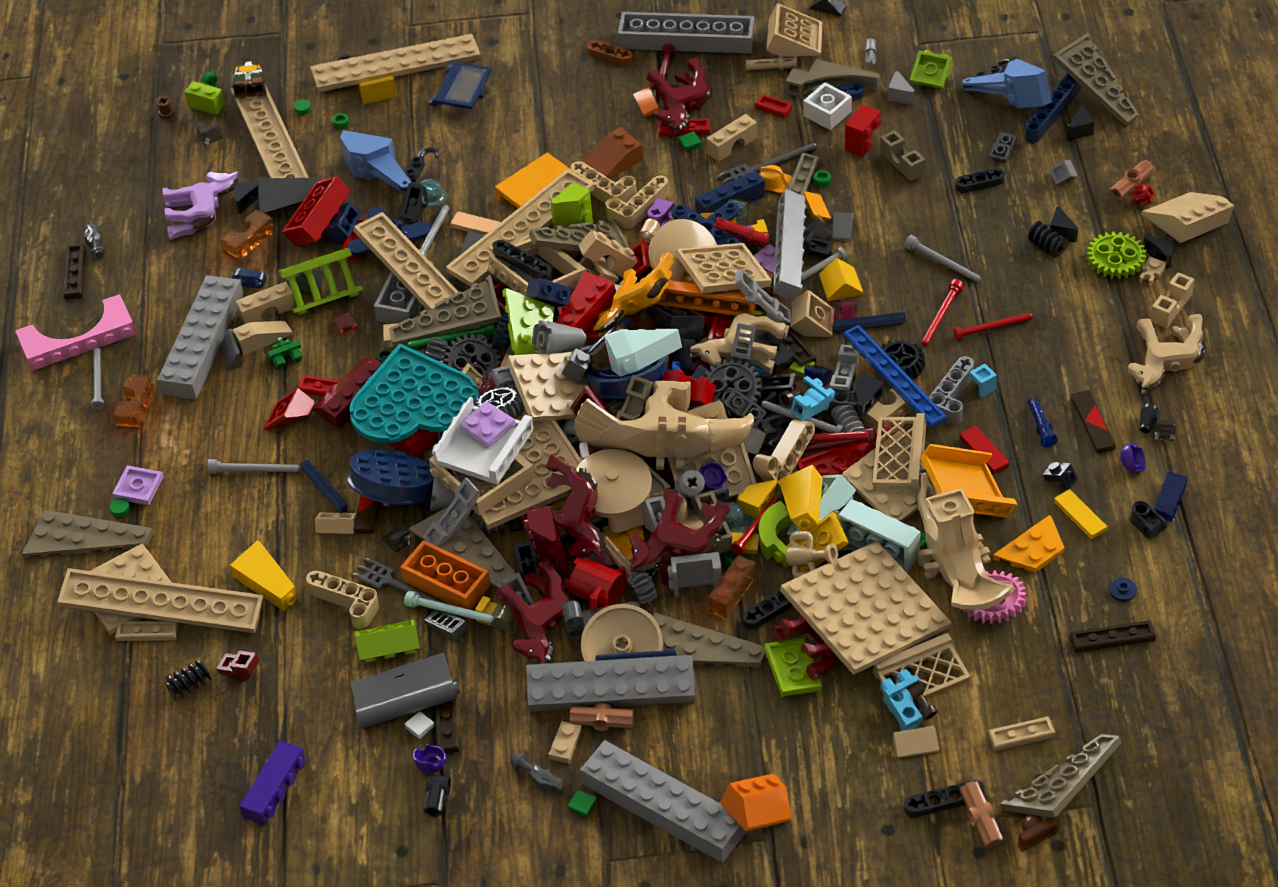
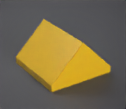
[358,76,396,104]
[819,258,863,301]

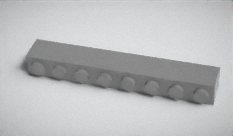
[773,189,806,300]

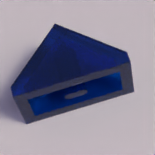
[804,365,832,387]

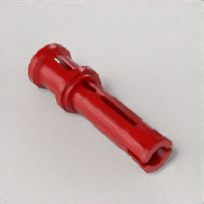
[714,217,769,248]

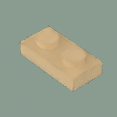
[549,721,582,764]

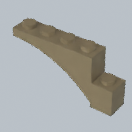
[786,59,880,97]

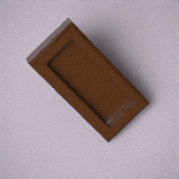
[1018,815,1060,852]

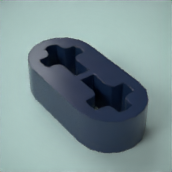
[835,83,864,100]
[232,268,267,289]

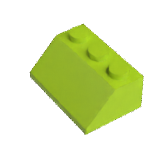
[550,182,593,229]
[355,620,420,662]

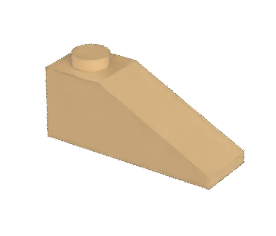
[232,321,293,356]

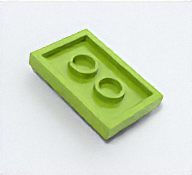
[764,638,822,697]

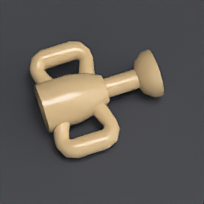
[786,531,838,578]

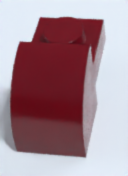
[216,651,259,682]

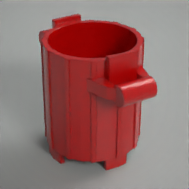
[565,558,628,610]

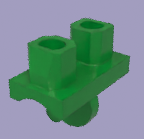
[268,337,302,369]

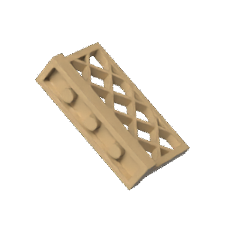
[872,413,926,490]
[873,633,970,698]

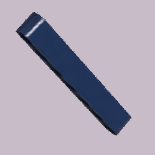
[1025,73,1083,143]

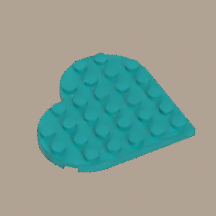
[350,344,479,443]

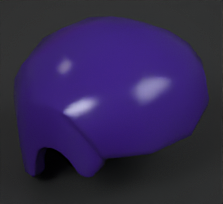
[1120,443,1146,473]
[698,462,727,491]
[412,744,447,774]

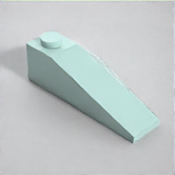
[604,329,682,377]
[787,474,856,537]

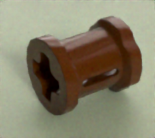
[156,96,174,118]

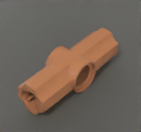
[1109,160,1154,201]
[570,703,634,731]
[960,781,1003,848]

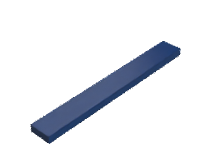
[843,325,947,429]

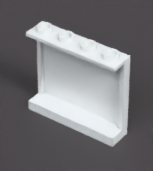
[432,397,534,485]

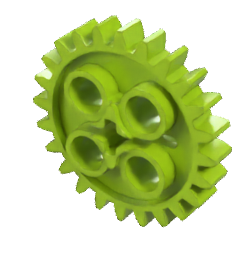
[1086,231,1146,279]

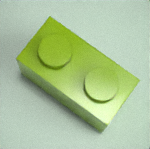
[184,81,225,115]

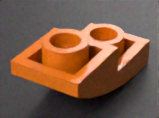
[634,87,659,117]

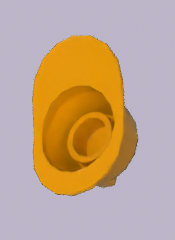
[760,165,792,193]

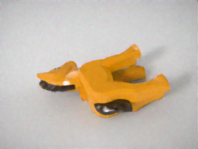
[593,252,674,338]

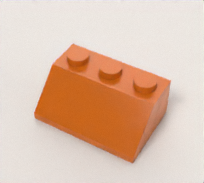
[719,774,791,832]

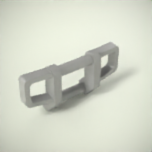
[735,268,791,325]

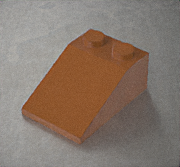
[582,127,643,179]

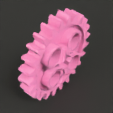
[963,570,1027,624]

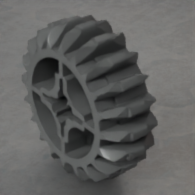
[474,386,525,419]

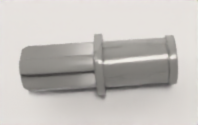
[864,38,877,67]

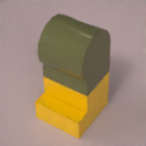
[475,596,515,630]

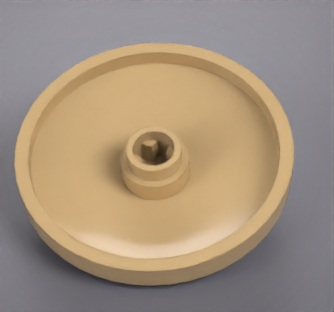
[649,219,717,284]
[576,449,652,518]
[581,604,663,661]

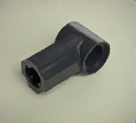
[423,775,451,817]

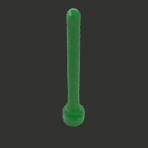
[407,323,495,349]

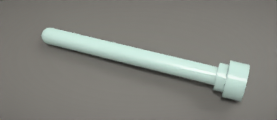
[404,591,494,623]

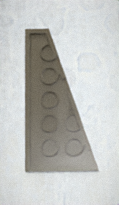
[529,219,630,251]
[389,275,501,347]

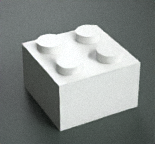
[803,83,852,130]

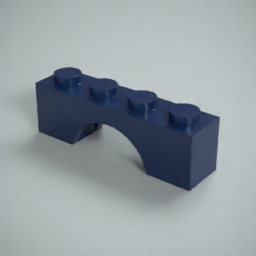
[695,171,765,215]

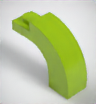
[759,501,793,568]

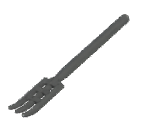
[717,143,817,185]
[350,558,457,616]

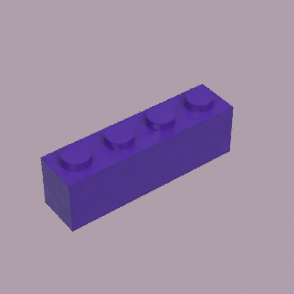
[239,740,306,826]

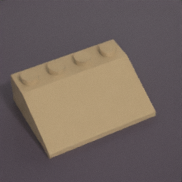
[766,3,822,57]
[1141,192,1234,243]

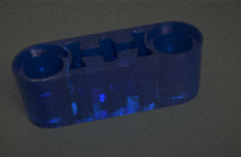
[1154,471,1188,522]

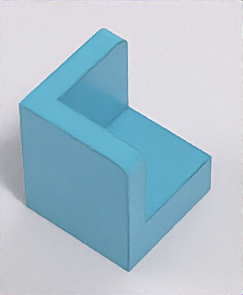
[970,364,997,398]

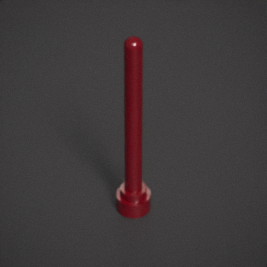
[653,44,675,105]
[803,427,877,453]

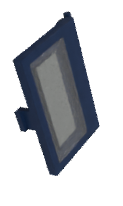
[429,61,492,110]

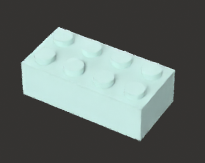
[839,499,920,572]

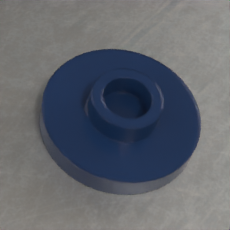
[1109,578,1137,602]

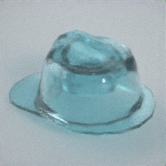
[417,179,447,206]
[723,502,755,533]

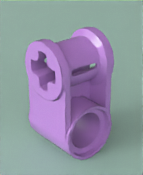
[648,198,675,227]

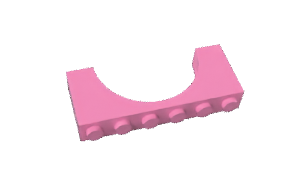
[15,294,136,371]

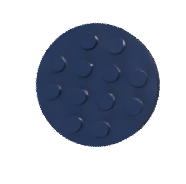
[584,356,670,400]
[347,449,434,506]

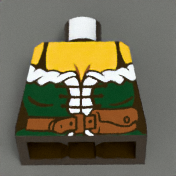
[232,62,267,98]

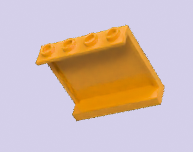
[495,152,577,208]
[920,444,1018,518]

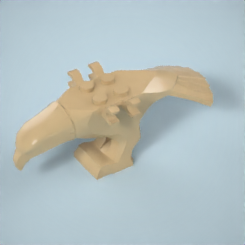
[574,381,754,471]
[916,472,1015,611]

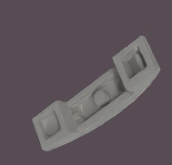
[829,344,859,391]
[422,478,480,547]

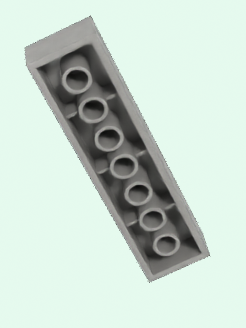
[618,12,755,54]
[157,275,244,400]
[526,655,695,712]
[580,740,746,863]

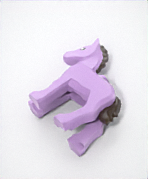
[162,172,239,241]

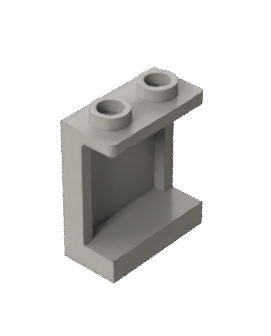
[667,552,722,597]

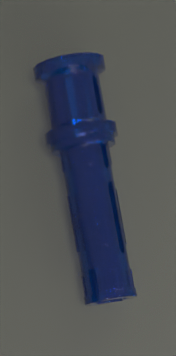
[1027,397,1058,448]

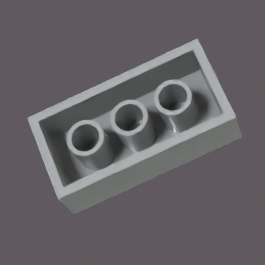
[374,261,434,324]

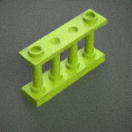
[279,248,363,315]

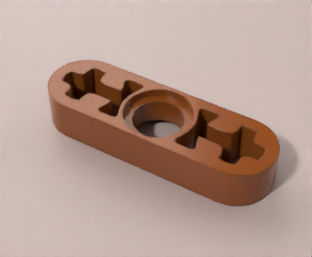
[588,40,633,65]

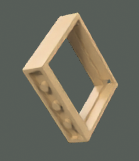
[488,239,586,296]
[429,453,535,516]

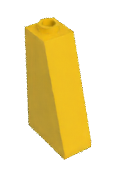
[779,465,823,531]
[230,540,298,611]

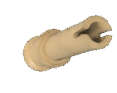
[746,56,797,71]

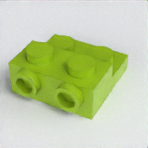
[910,50,953,90]

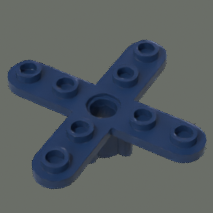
[671,202,741,245]
[347,207,432,256]

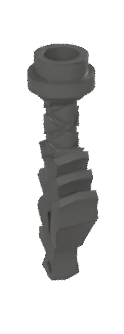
[84,223,105,260]
[510,753,564,793]

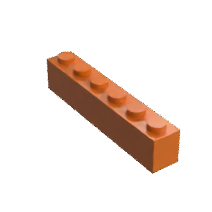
[656,280,756,316]

